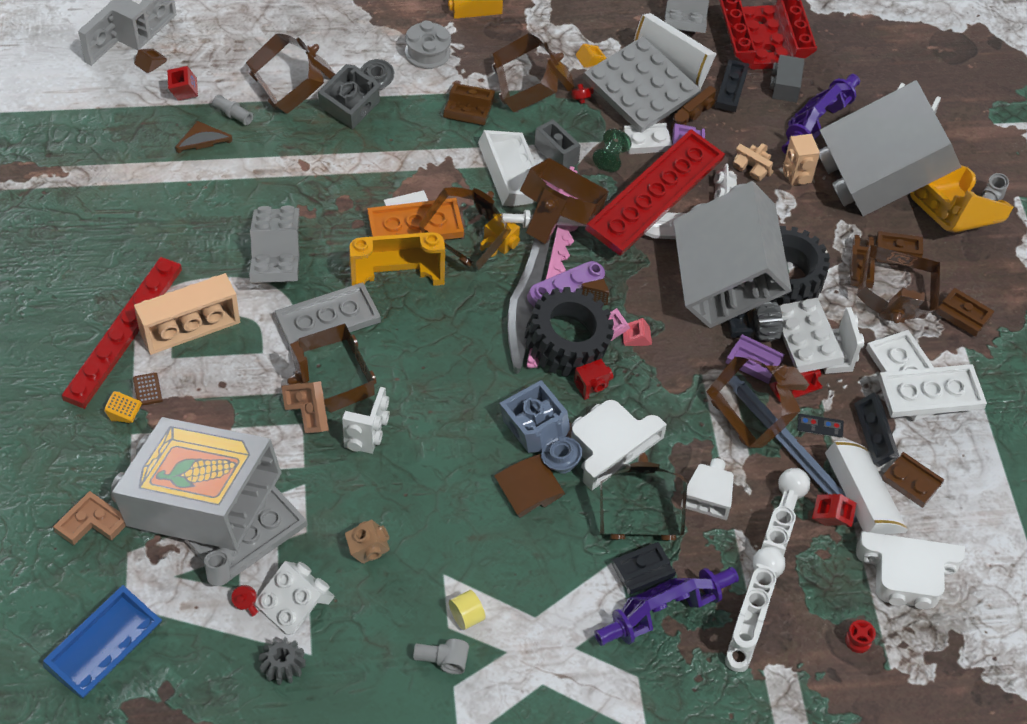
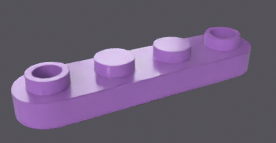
[527,261,605,307]

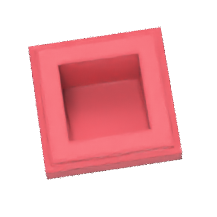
[623,318,652,346]

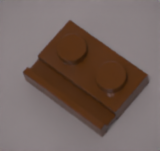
[876,231,923,265]
[936,288,994,337]
[882,452,945,508]

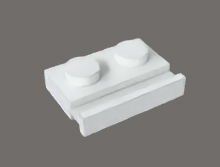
[623,123,672,154]

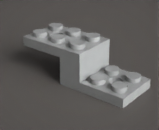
[78,0,177,66]
[665,0,709,33]
[249,205,300,283]

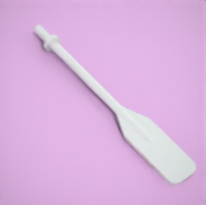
[501,210,686,239]

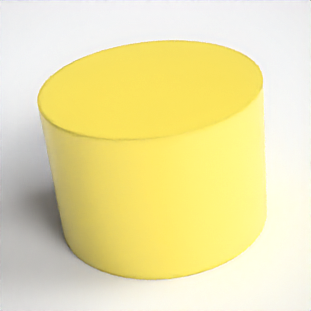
[449,590,486,630]

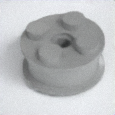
[405,20,451,69]

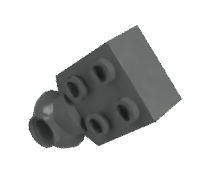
[318,59,395,129]

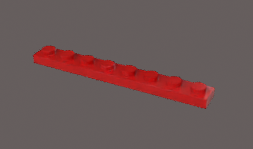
[62,257,182,409]

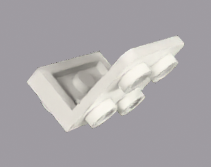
[823,307,864,374]
[342,387,390,454]
[255,561,335,635]

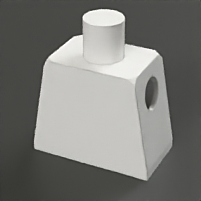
[681,458,734,520]

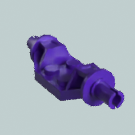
[782,74,860,155]
[594,567,739,646]

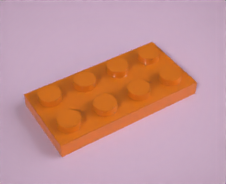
[367,198,464,240]

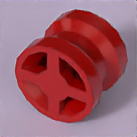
[845,620,876,653]

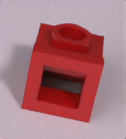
[574,359,613,400]
[812,494,857,527]

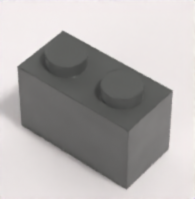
[769,55,804,103]
[535,119,581,168]

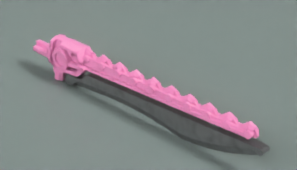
[507,166,578,374]

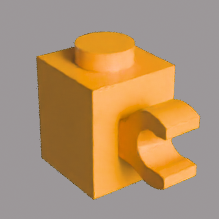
[480,214,520,257]

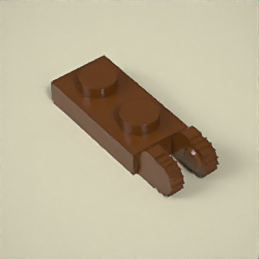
[671,86,717,131]
[849,235,875,289]

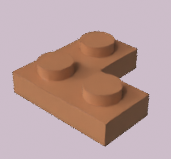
[281,381,329,433]
[53,491,126,545]

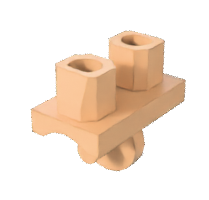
[733,143,773,182]

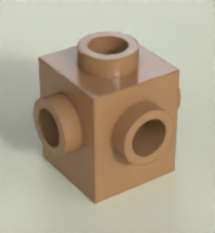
[345,520,390,564]

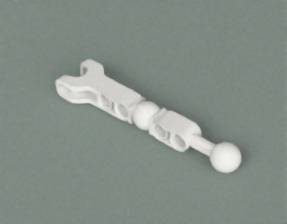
[725,468,810,672]

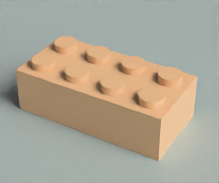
[134,273,240,355]

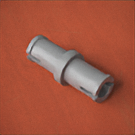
[212,95,253,125]

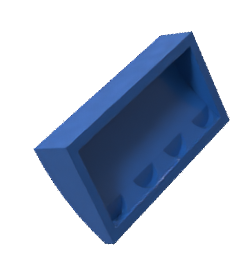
[43,585,162,699]

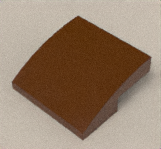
[443,83,495,125]
[494,454,565,518]

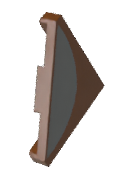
[175,121,233,153]

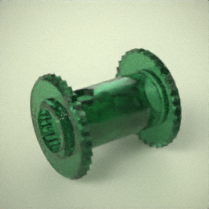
[592,128,632,173]

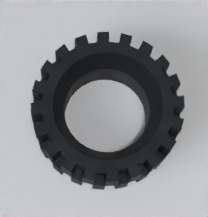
[771,226,830,305]
[525,287,614,376]

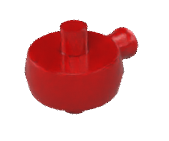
[571,84,594,103]
[231,585,259,617]

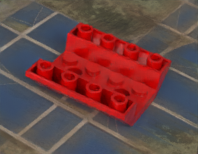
[719,0,817,70]

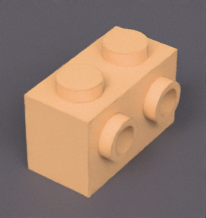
[783,134,820,186]

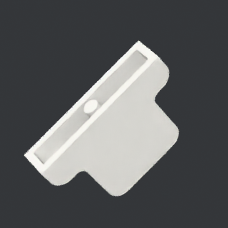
[571,400,667,491]
[856,531,965,609]

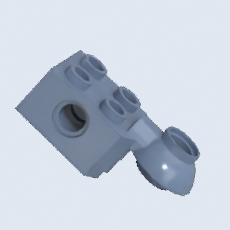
[499,380,582,473]

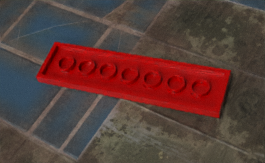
[585,129,725,256]

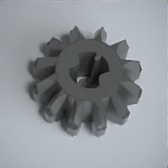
[753,301,783,342]
[259,637,306,685]

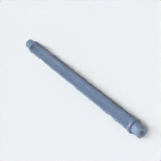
[728,376,858,523]

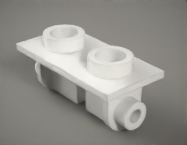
[714,164,737,199]

